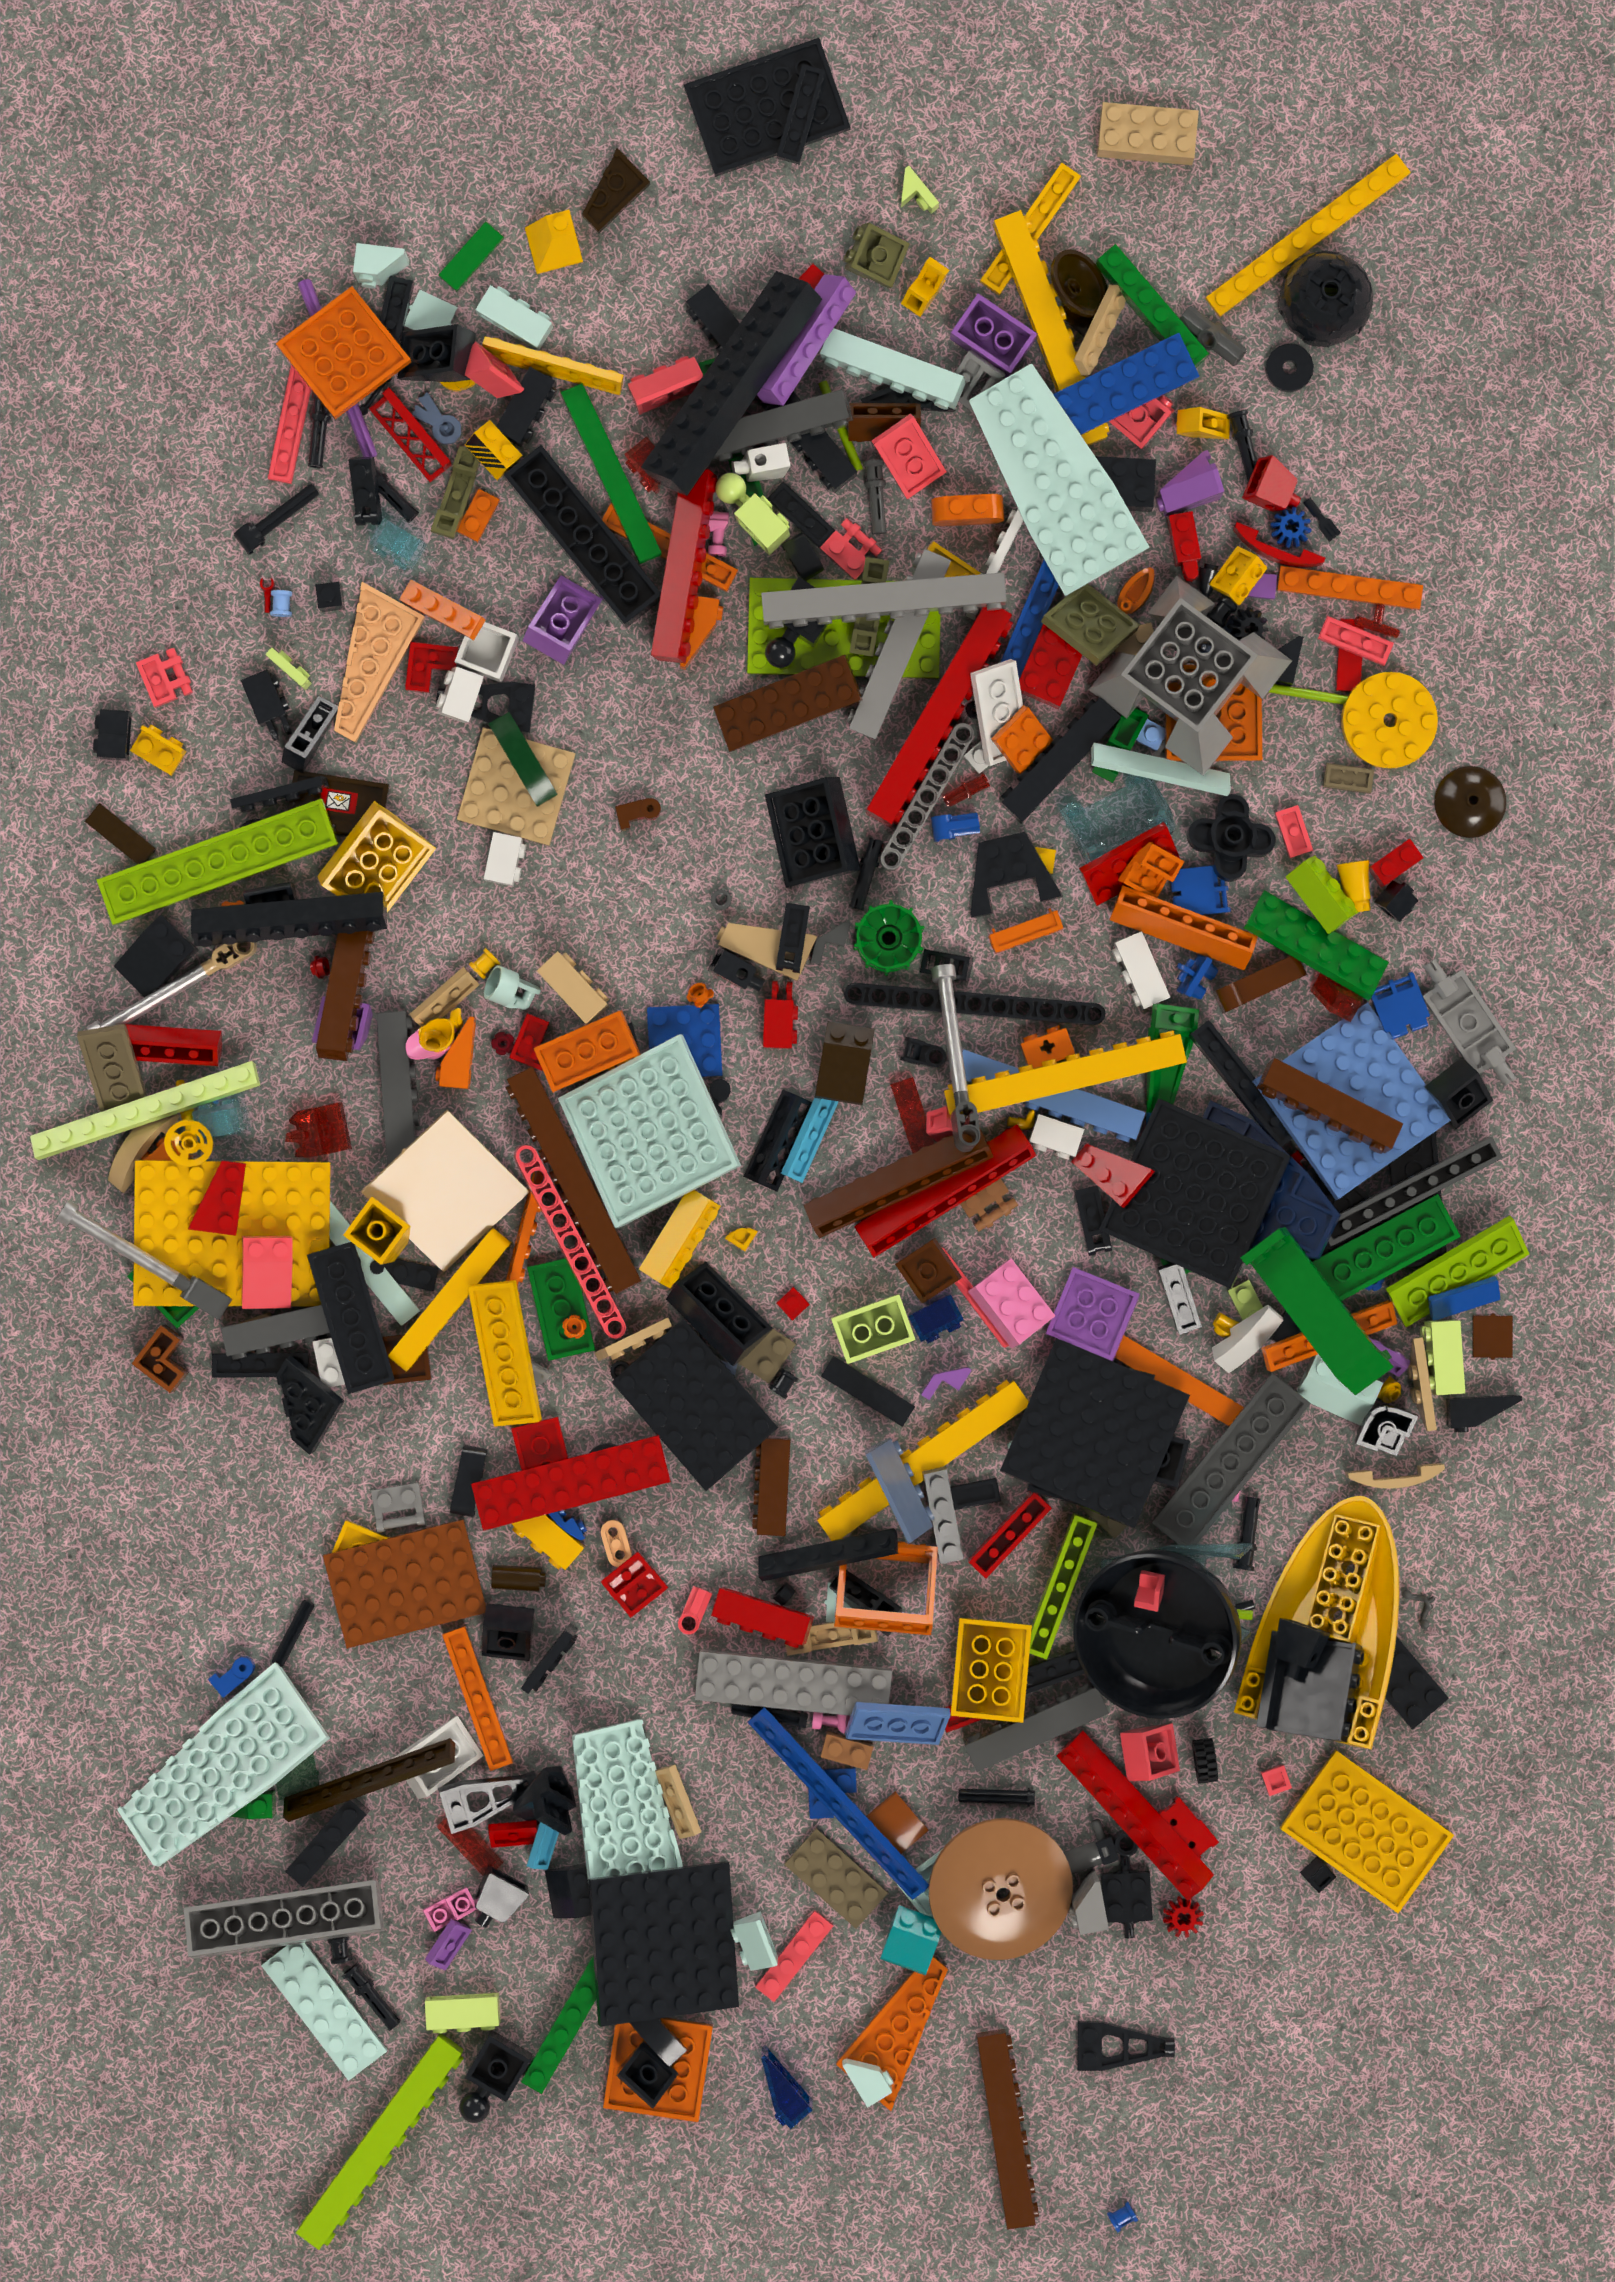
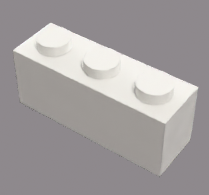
[1112,931,1171,1010]

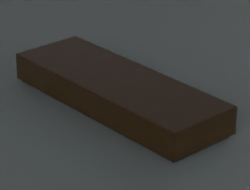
[84,803,156,865]

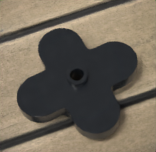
[1187,794,1276,882]

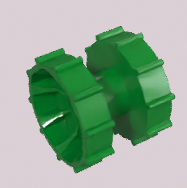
[853,900,925,976]

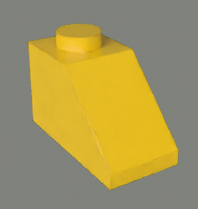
[1176,407,1230,439]

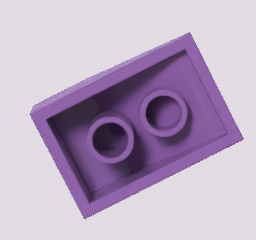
[523,575,602,665]

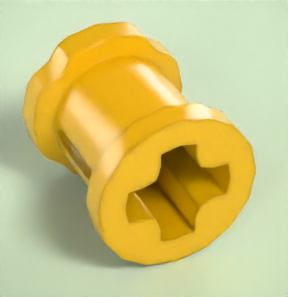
[469,947,500,980]

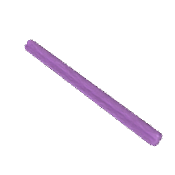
[298,279,377,457]

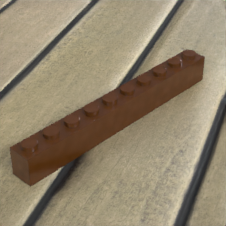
[505,1067,642,1295]

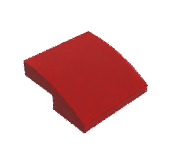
[600,1552,668,1618]

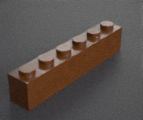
[316,931,375,1061]
[1257,1058,1404,1154]

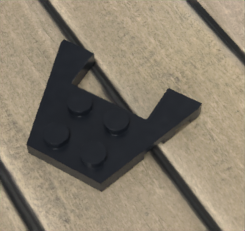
[970,832,1063,918]

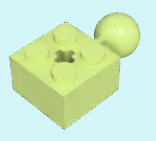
[715,473,790,556]

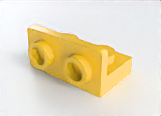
[1209,546,1267,605]
[130,724,187,776]

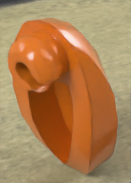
[1117,567,1155,614]

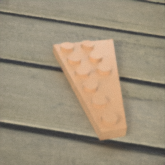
[334,582,426,743]

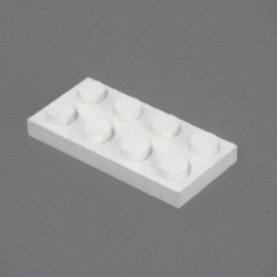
[970,659,1023,766]

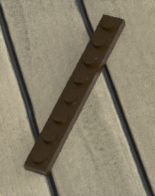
[283,1738,455,1822]

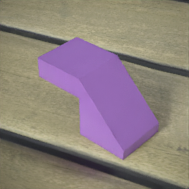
[921,1367,972,1400]

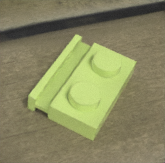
[265,647,312,690]

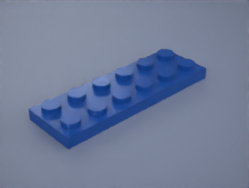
[1053,333,1200,435]

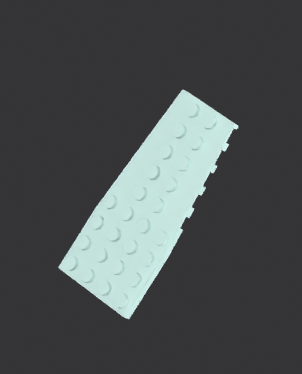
[969,364,1150,597]
[118,1662,330,1867]
[572,1719,683,1884]

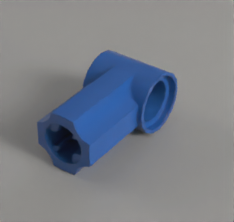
[931,813,980,842]

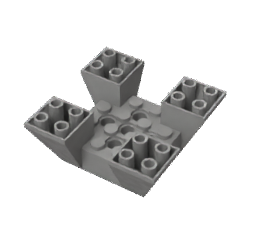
[1089,576,1292,776]

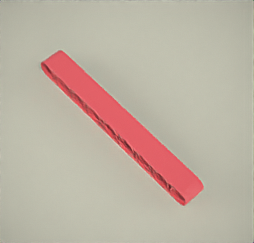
[514,1145,626,1339]

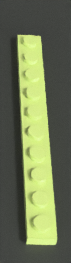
[30,1061,260,1160]

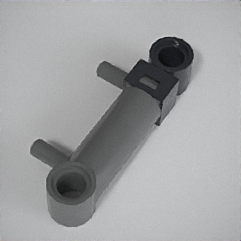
[1063,1819,1138,1874]

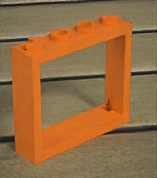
[834,1538,938,1635]

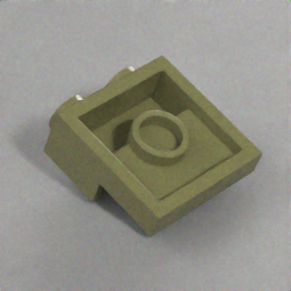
[843,223,910,289]

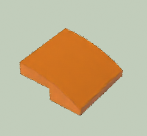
[1118,842,1185,898]

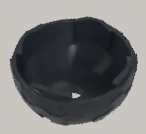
[1278,251,1373,348]

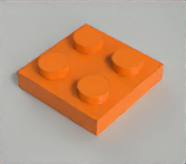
[991,705,1053,774]

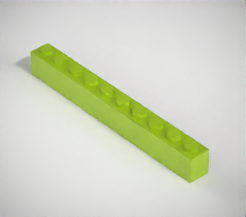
[296,2033,464,2250]

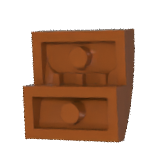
[866,1791,929,1854]

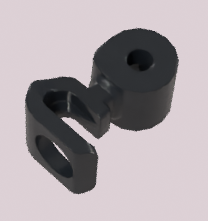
[710,1079,731,1119]

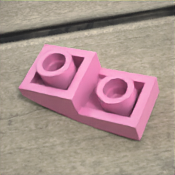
[422,1887,477,1932]

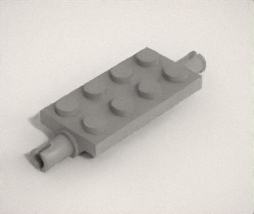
[1423,958,1517,1086]

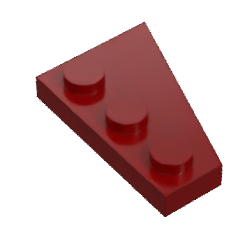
[188,1160,246,1236]

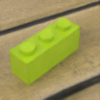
[1286,855,1359,934]

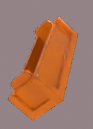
[988,908,1064,954]

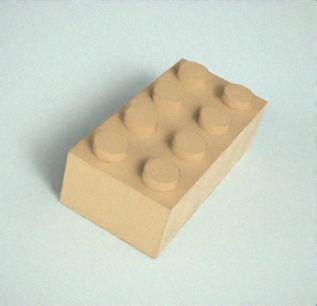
[1097,102,1199,165]

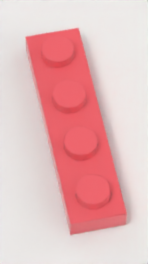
[755,1910,834,2002]

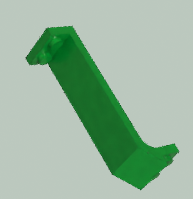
[1241,1227,1394,1396]

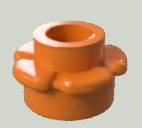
[563,1315,586,1338]

